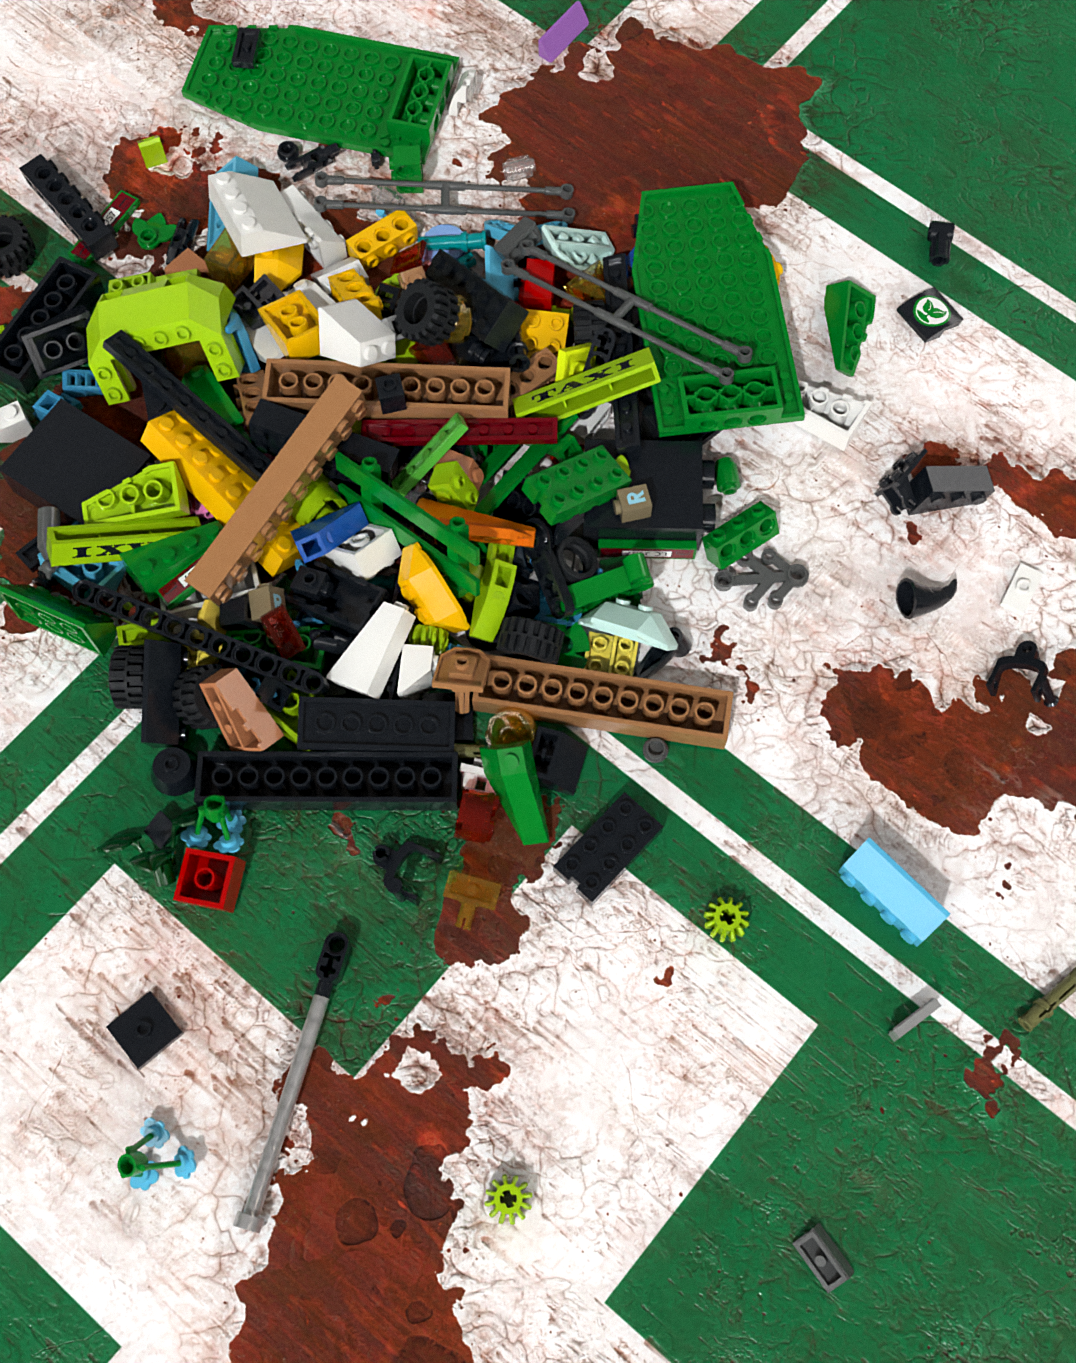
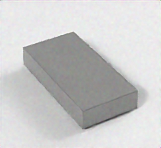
[888,998,942,1042]

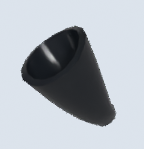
[896,578,957,619]

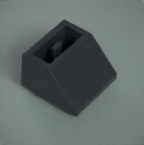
[532,726,588,796]

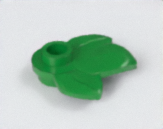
[132,213,176,250]

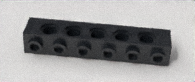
[19,154,119,261]

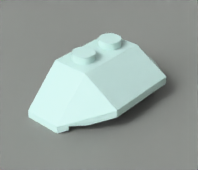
[541,225,615,275]
[578,597,678,651]

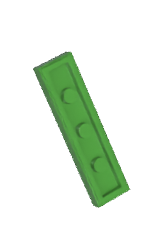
[391,413,469,497]

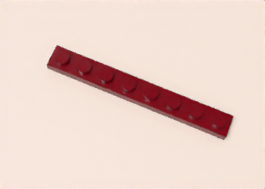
[361,417,558,446]

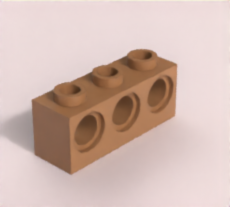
[509,347,557,418]
[233,369,265,435]

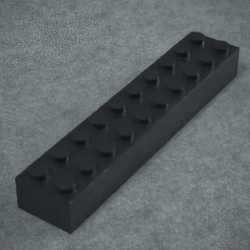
[194,751,459,811]

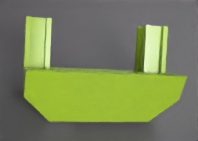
[86,274,245,405]

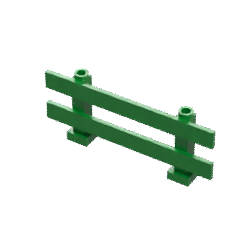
[418,414,584,557]
[335,452,480,599]

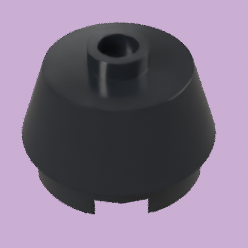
[150,747,198,796]

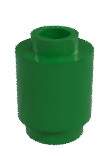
[715,457,741,495]

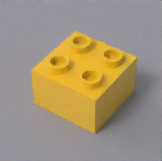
[519,309,570,361]

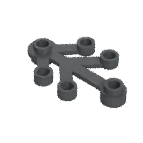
[713,548,809,612]

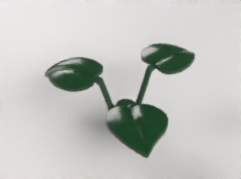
[97,809,206,887]

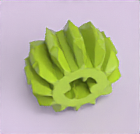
[406,624,449,655]
[704,897,749,943]
[485,1174,532,1225]

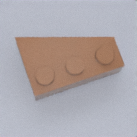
[199,668,284,751]

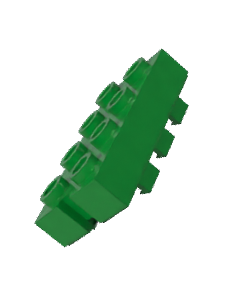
[521,445,632,526]

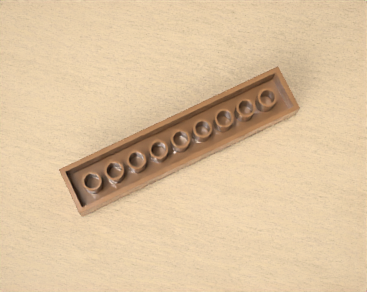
[262,358,511,420]
[184,374,367,606]
[472,654,734,750]

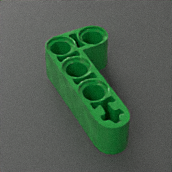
[556,553,654,617]

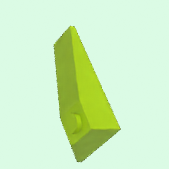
[81,461,190,524]

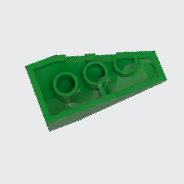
[824,280,876,377]
[182,364,244,427]
[479,740,550,845]

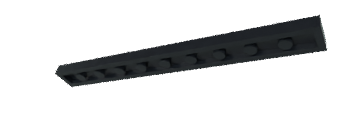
[603,253,642,454]
[103,330,272,482]

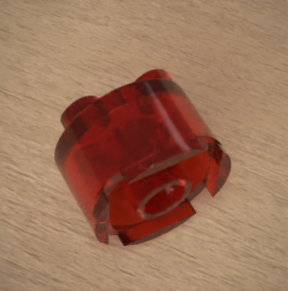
[453,786,500,844]

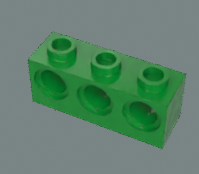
[702,501,779,570]

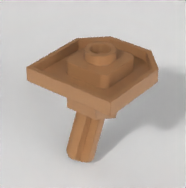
[432,647,491,714]

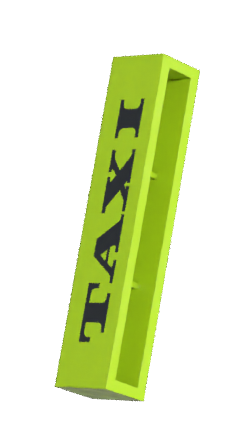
[512,347,661,421]
[46,516,201,567]

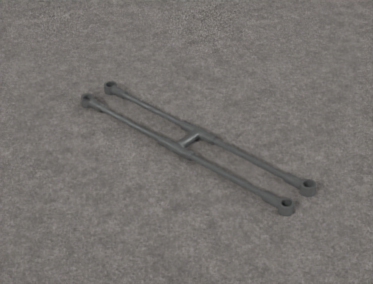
[314,171,575,224]
[501,239,752,385]

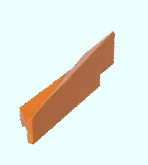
[416,498,536,548]

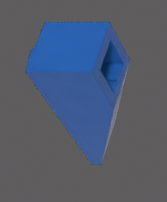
[290,501,369,563]

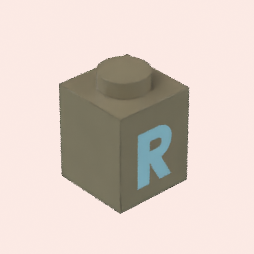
[613,484,652,523]
[248,583,287,624]

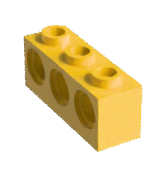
[346,210,418,271]
[328,268,383,320]

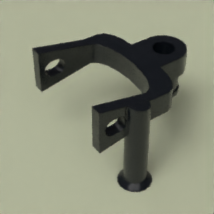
[986,640,1059,707]
[372,841,443,906]

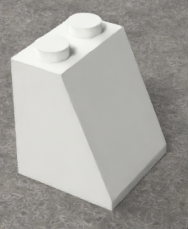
[318,299,396,367]

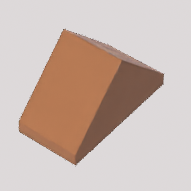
[164,248,215,281]

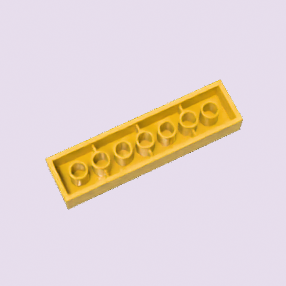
[140,410,303,578]

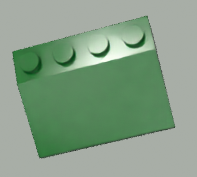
[0,584,117,657]

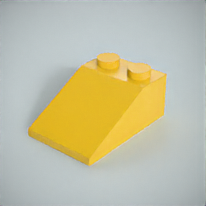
[258,290,320,360]

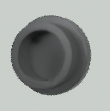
[643,738,668,763]

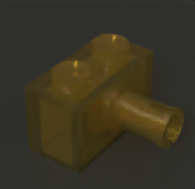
[443,868,503,930]

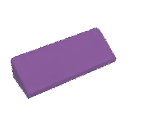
[538,1,589,62]

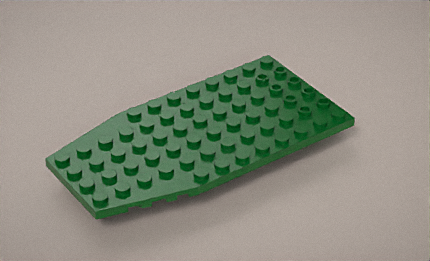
[181,25,460,165]
[632,181,805,437]

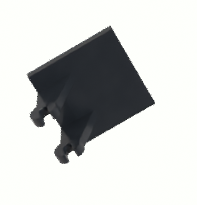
[874,448,928,516]

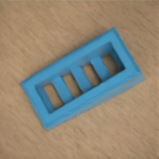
[62,369,103,398]

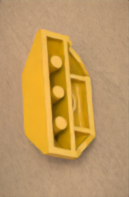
[254,243,305,291]
[398,542,470,633]

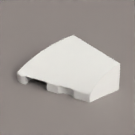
[449,69,476,117]

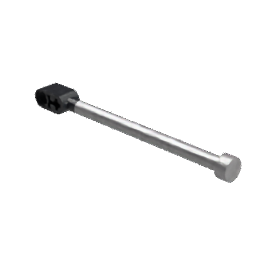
[233,932,352,1233]

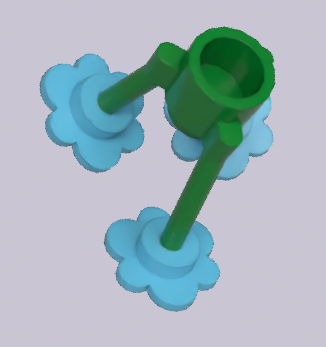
[180,795,246,854]
[117,1117,196,1191]

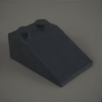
[20,304,91,380]

